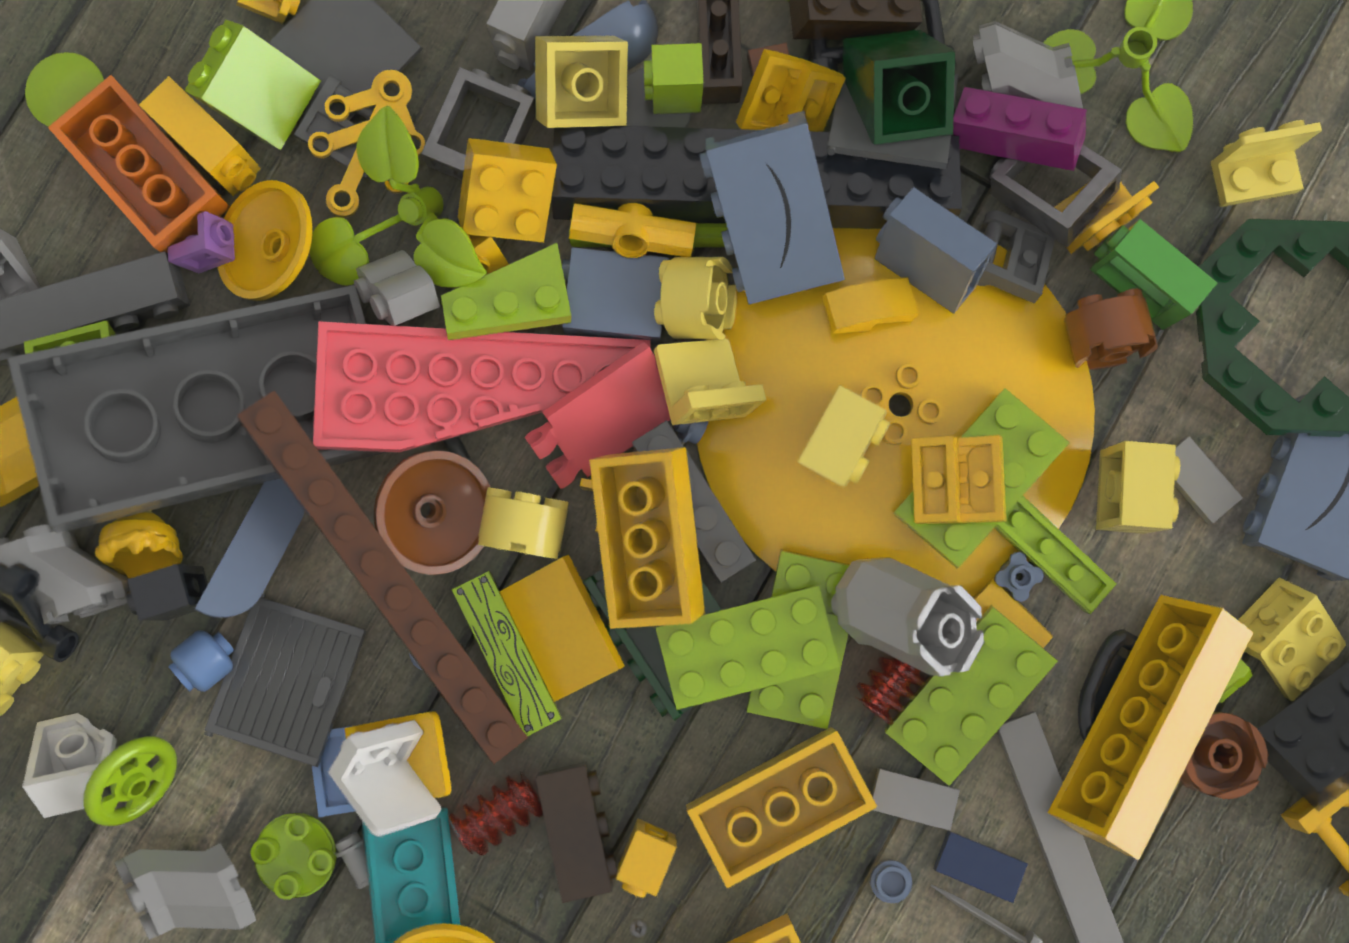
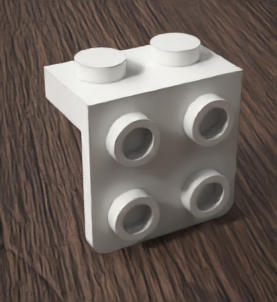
[328,720,441,836]

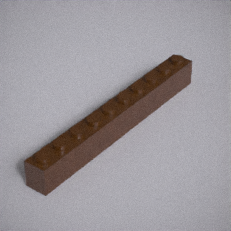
[237,390,528,764]

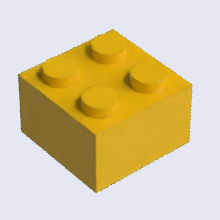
[458,138,557,243]

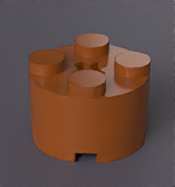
[1064,288,1158,370]
[1179,711,1268,799]

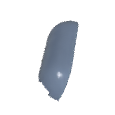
[518,0,658,104]
[195,479,305,618]

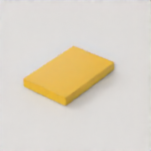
[499,555,625,702]

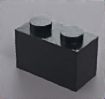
[126,564,208,621]

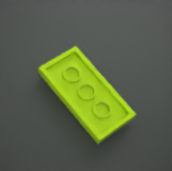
[893,388,1070,569]
[746,550,850,729]
[656,585,841,710]
[885,605,1058,786]

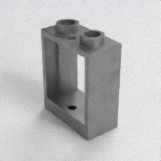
[421,67,536,180]
[990,145,1122,247]

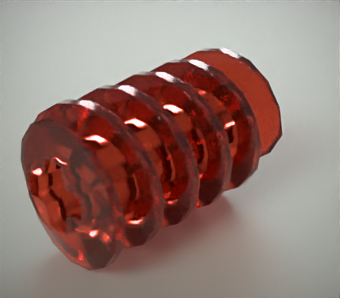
[855,656,926,726]
[448,771,543,856]

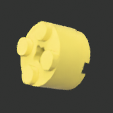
[654,257,737,340]
[478,487,569,559]

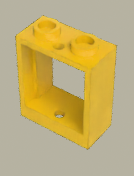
[139,76,261,196]

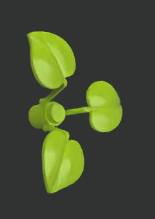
[1043,0,1193,152]
[310,106,487,288]

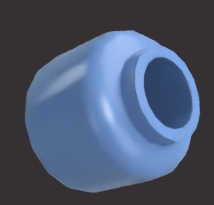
[168,630,234,692]

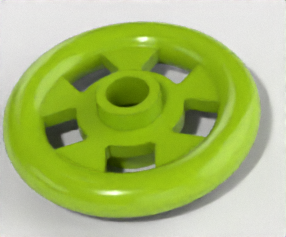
[83,736,177,826]

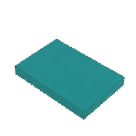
[362,807,460,943]

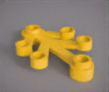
[308,70,425,218]

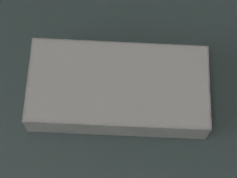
[1174,436,1243,524]
[871,768,960,831]

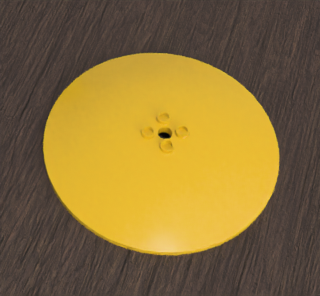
[697,228,1095,597]

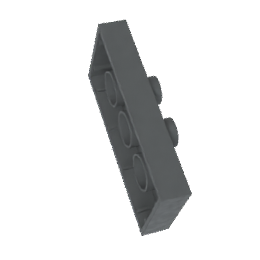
[7,285,386,533]

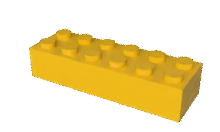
[1047,595,1253,860]

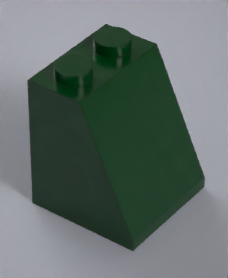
[843,30,955,145]

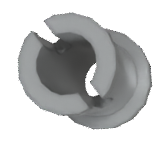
[335,831,369,889]

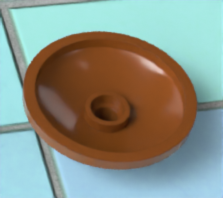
[374,450,491,575]

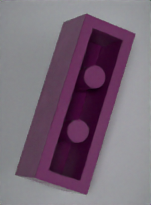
[953,87,1086,171]

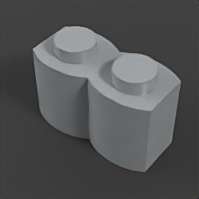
[354,250,440,326]

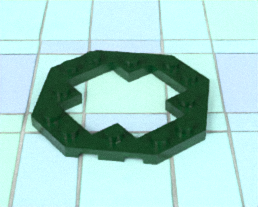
[1196,219,1349,437]

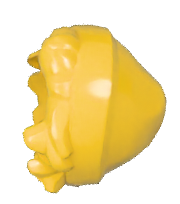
[95,511,183,579]

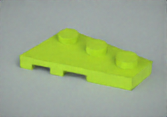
[441,243,572,340]

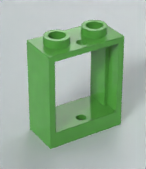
[1090,219,1217,330]

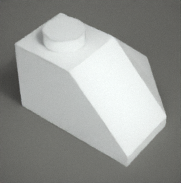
[22,713,117,818]

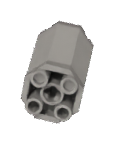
[973,21,1083,109]
[0,524,130,624]
[831,557,984,676]
[114,843,256,940]

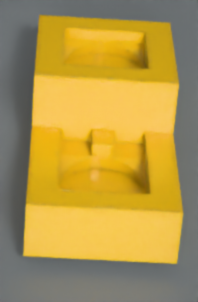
[822,278,919,333]

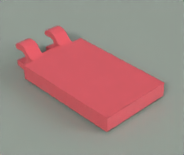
[524,342,671,489]

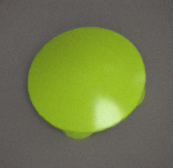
[25,53,104,127]
[251,813,336,900]

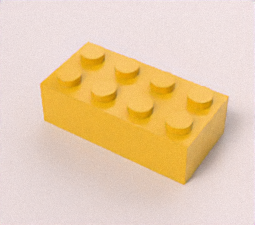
[590,447,705,629]
[686,727,877,888]

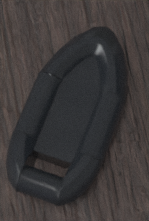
[1078,629,1138,741]

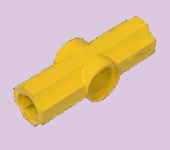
[569,203,696,258]

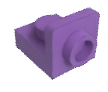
[168,211,235,274]

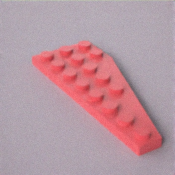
[313,322,651,452]

